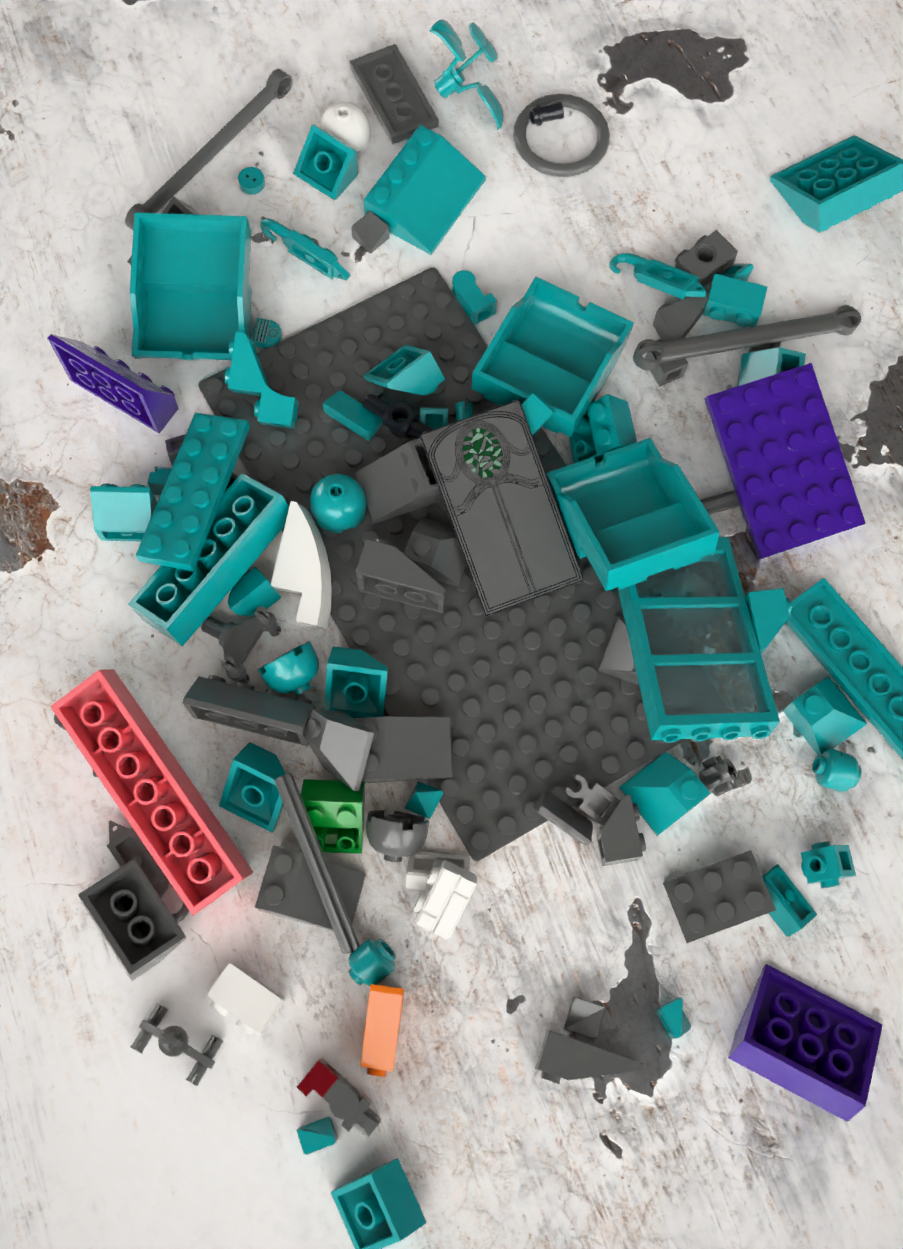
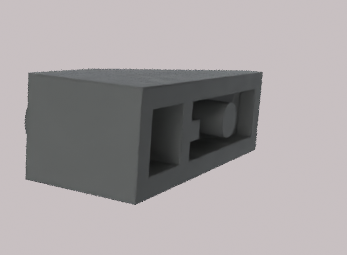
[535,1030,643,1084]

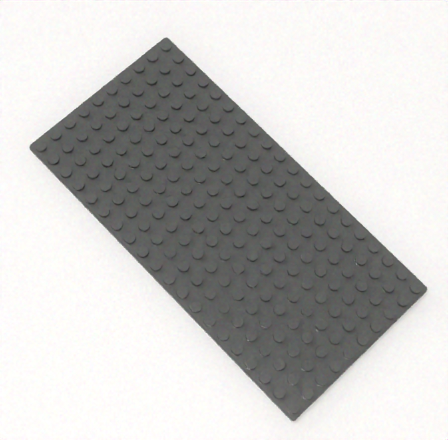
[198,267,728,861]

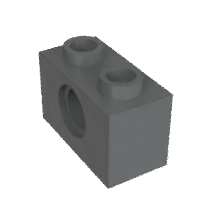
[675,230,738,287]

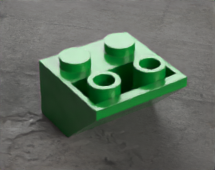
[300,779,365,854]

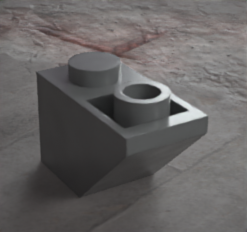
[597,795,646,866]

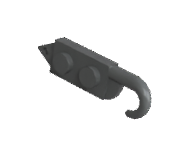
[106,820,189,923]

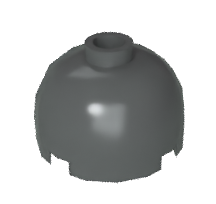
[366,810,429,862]

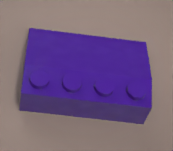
[47,334,179,434]
[728,964,883,1122]

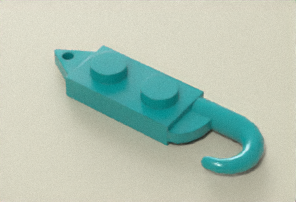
[260,218,351,280]
[609,253,706,300]

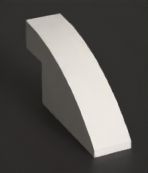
[270,501,332,630]

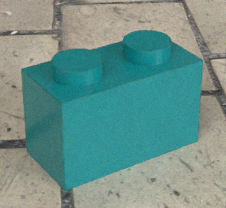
[703,274,767,327]

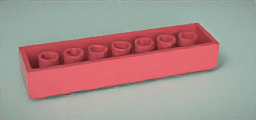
[50,669,254,916]

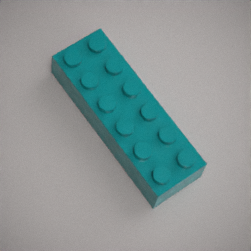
[128,473,289,647]

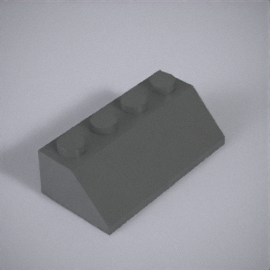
[182,675,316,747]

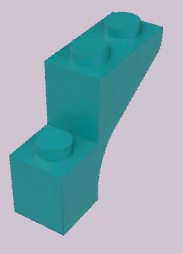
[225,331,299,429]

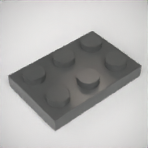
[663,850,776,943]

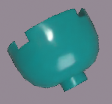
[309,473,367,533]
[257,641,319,696]

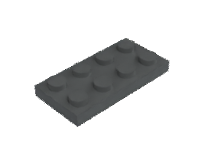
[350,44,439,145]

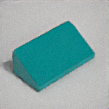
[323,390,383,441]
[762,864,817,937]

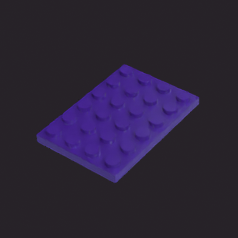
[704,363,866,560]

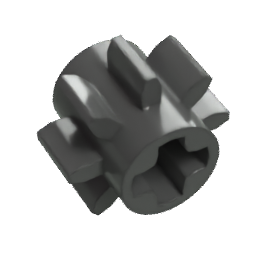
[699,756,738,795]

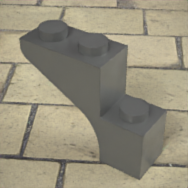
[645,293,708,387]

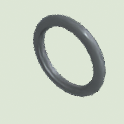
[513,94,610,177]

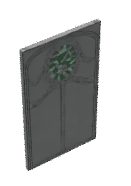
[419,400,584,616]

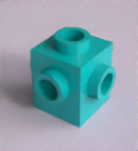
[801,841,856,888]

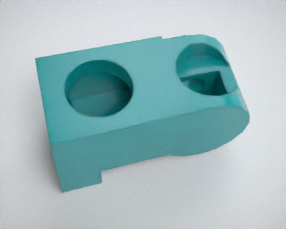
[452,270,497,325]

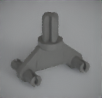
[201,607,281,683]
[130,1003,224,1087]

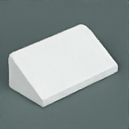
[405,851,471,891]

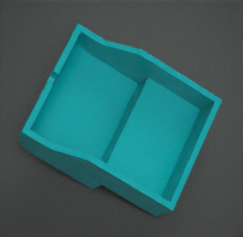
[130,213,252,360]
[471,277,634,437]
[546,438,720,591]

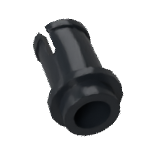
[529,102,564,126]

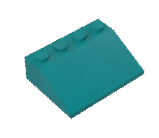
[363,125,486,255]
[770,135,903,233]

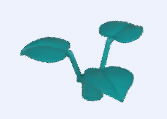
[429,19,503,130]

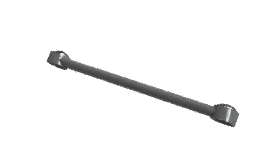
[125,69,292,230]
[633,305,861,370]

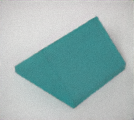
[293,125,359,200]

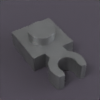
[562,774,620,826]

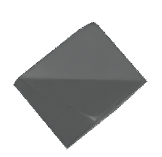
[351,211,389,254]
[564,997,606,1039]

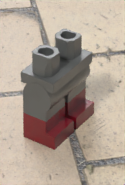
[296,1058,381,1138]

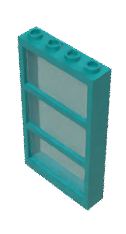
[617,537,780,743]

